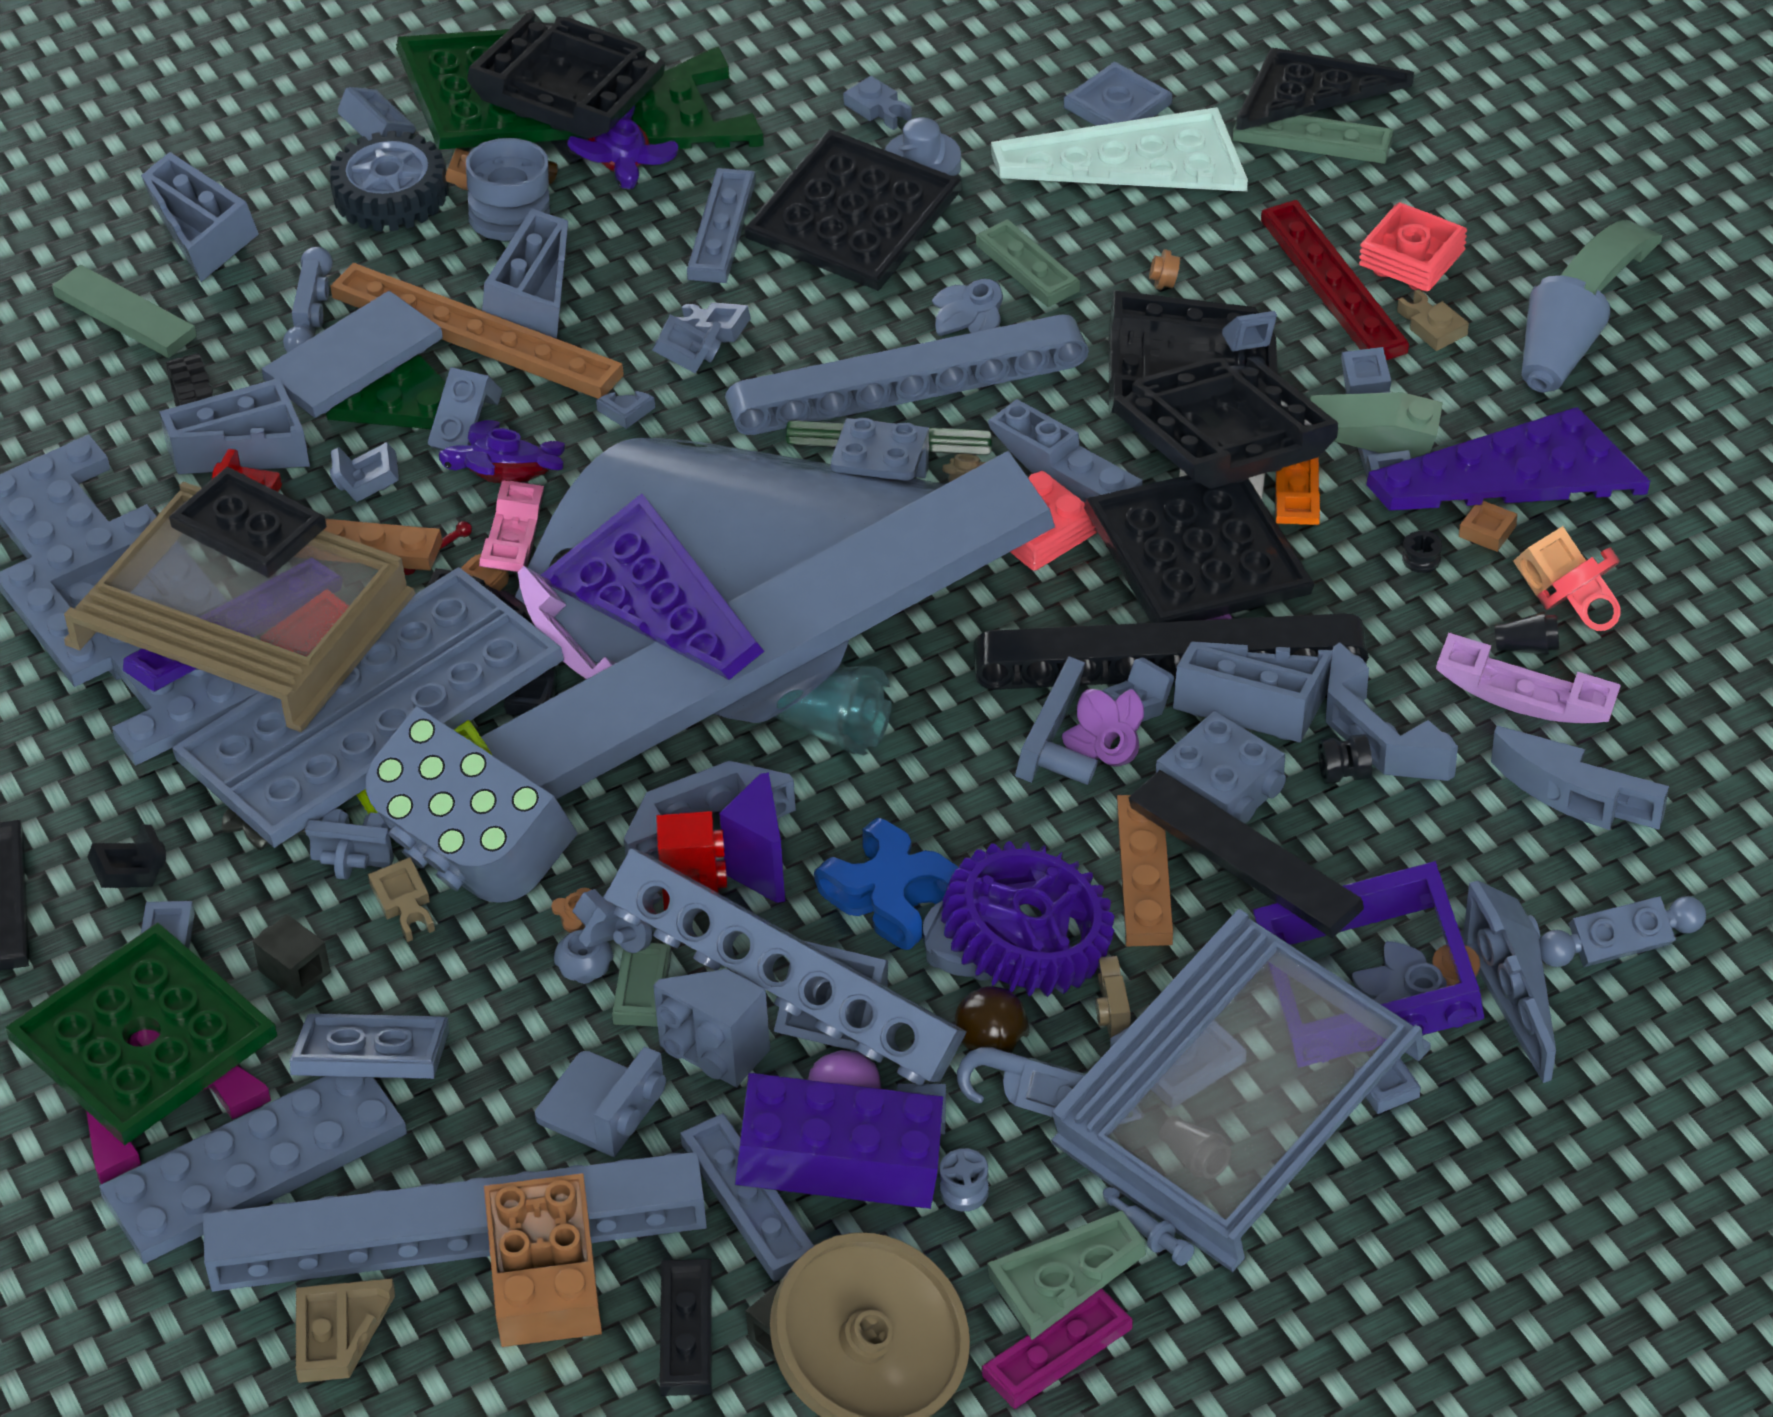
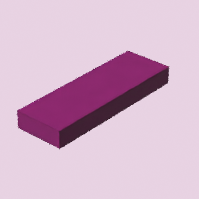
[982,1288,1133,1410]

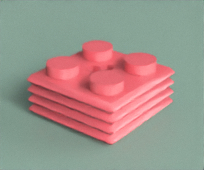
[1359,202,1467,292]
[1010,471,1097,571]

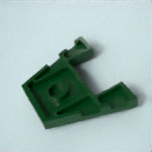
[630,46,764,149]

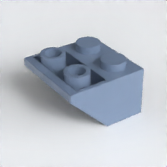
[653,969,770,1088]

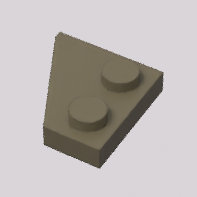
[296,1278,395,1383]

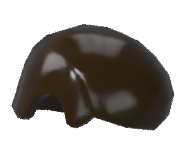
[955,986,1029,1053]

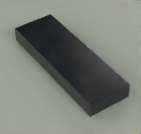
[660,1259,712,1396]

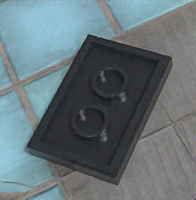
[169,467,327,578]

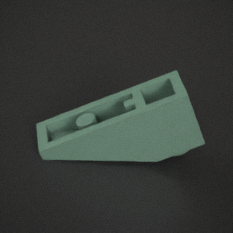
[1310,392,1443,459]

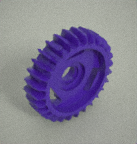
[941,841,1115,997]

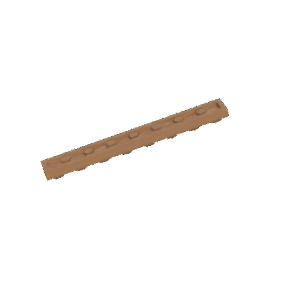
[330,263,624,399]

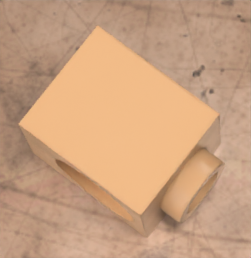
[1513,526,1586,597]

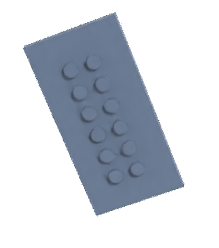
[172,567,564,848]

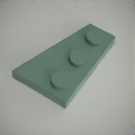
[987,1210,1146,1340]

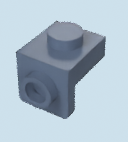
[652,314,722,373]
[330,442,399,502]
[1102,657,1174,722]

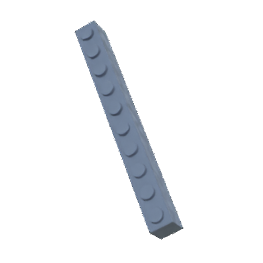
[203,1151,707,1292]

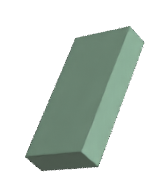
[612,943,672,1027]

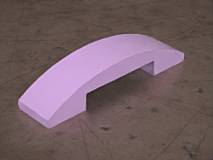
[518,566,616,679]
[1436,633,1621,723]

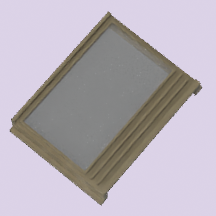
[64,482,415,733]

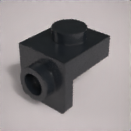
[87,824,166,888]

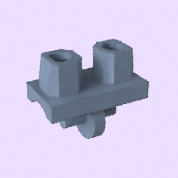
[305,809,394,880]
[573,888,661,953]

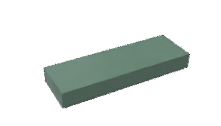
[976,219,1080,307]

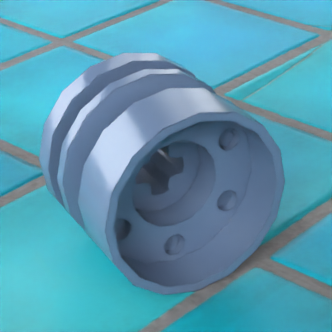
[466,138,550,241]

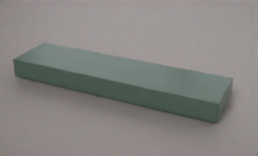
[1233,106,1394,164]
[52,264,197,358]

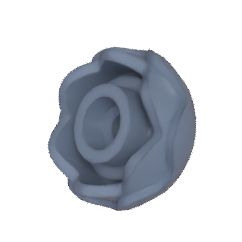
[554,930,613,983]

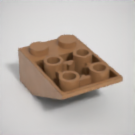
[484,1173,602,1347]

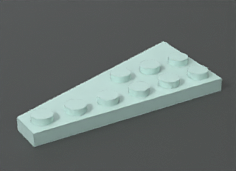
[991,107,1248,192]

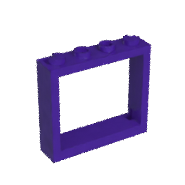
[1253,861,1485,1068]

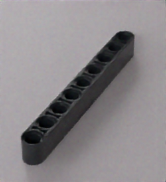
[973,613,1369,690]

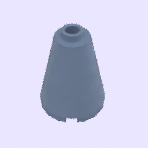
[1521,275,1611,393]

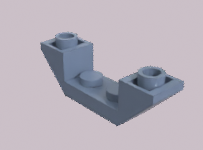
[1326,643,1458,781]
[624,761,796,860]

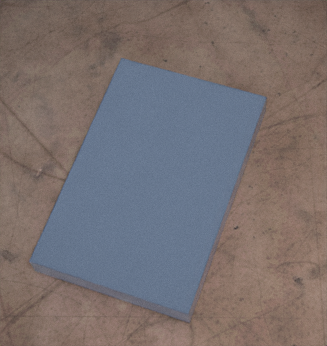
[289,1014,449,1079]

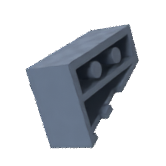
[482,208,568,339]
[1173,642,1333,743]

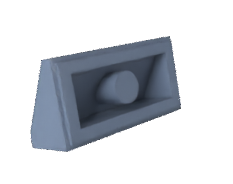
[338,87,416,140]

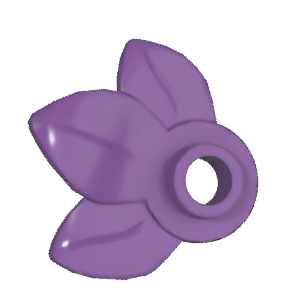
[1062,689,1144,767]

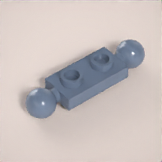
[283,246,333,353]
[1539,896,1706,967]

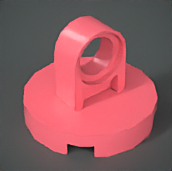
[1537,547,1621,631]

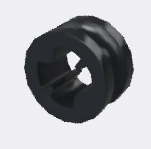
[1402,531,1442,573]

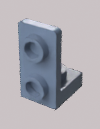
[428,367,502,450]

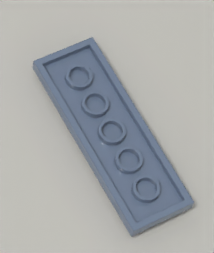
[99,1076,407,1264]

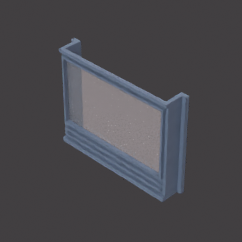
[1051,909,1431,1272]

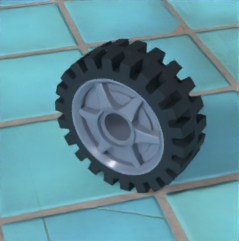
[330,131,448,231]

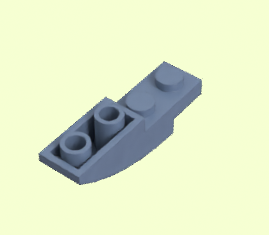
[988,399,1142,503]
[1491,725,1669,830]

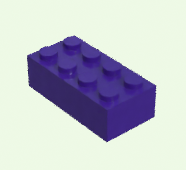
[735,1073,943,1209]

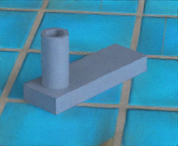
[1015,656,1098,785]

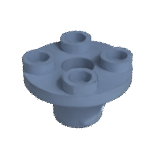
[885,117,961,176]

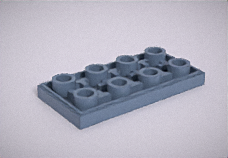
[262,290,443,418]

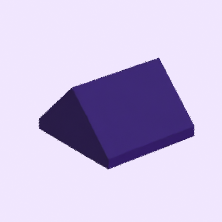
[720,772,785,903]

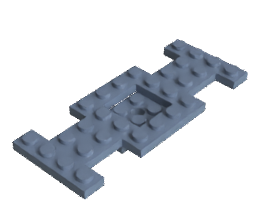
[0,434,260,766]

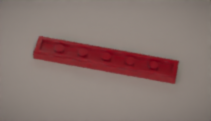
[1261,200,1409,360]

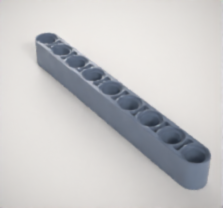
[725,315,1089,435]

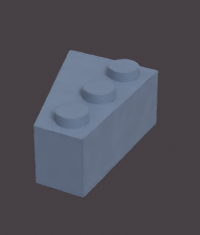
[141,152,259,282]
[159,378,310,474]

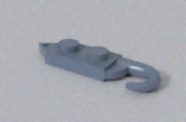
[957,1047,1144,1125]

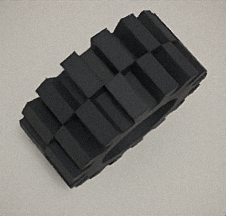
[166,353,213,407]

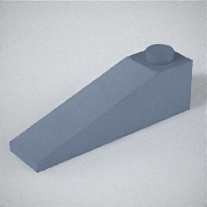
[1463,881,1556,1083]

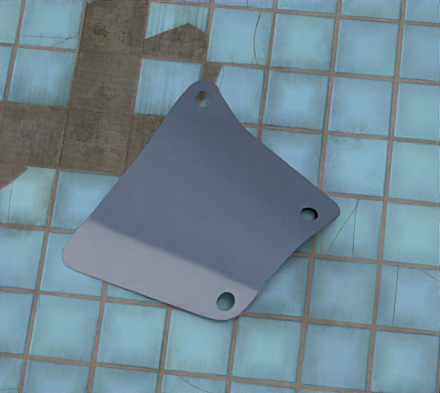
[515,438,945,723]

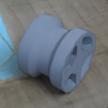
[940,1148,989,1211]

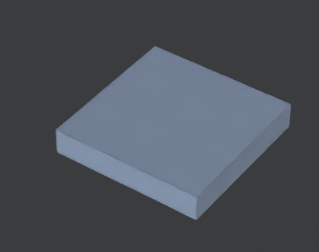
[1064,62,1172,126]

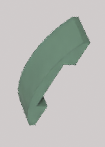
[1560,220,1662,295]

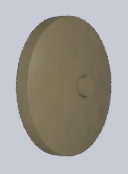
[770,1232,970,1417]

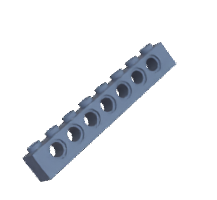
[604,848,967,1086]

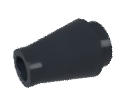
[1495,611,1560,655]

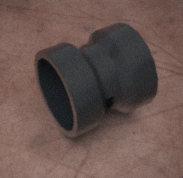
[1318,734,1372,784]

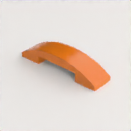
[1275,457,1320,525]

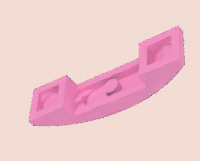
[479,480,544,572]

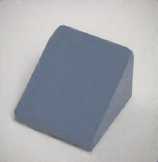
[1222,311,1277,351]

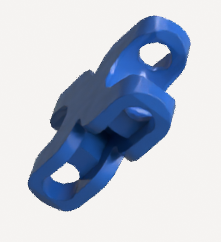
[814,818,959,950]

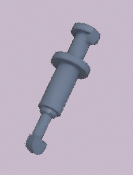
[1103,1187,1194,1266]

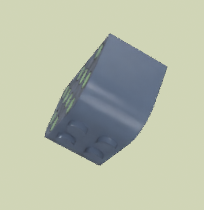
[366,706,578,903]

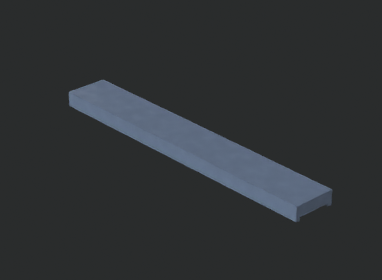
[481,450,1055,799]

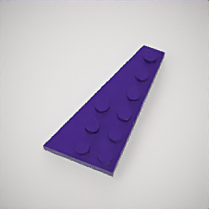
[1366,407,1651,511]
[540,493,765,680]

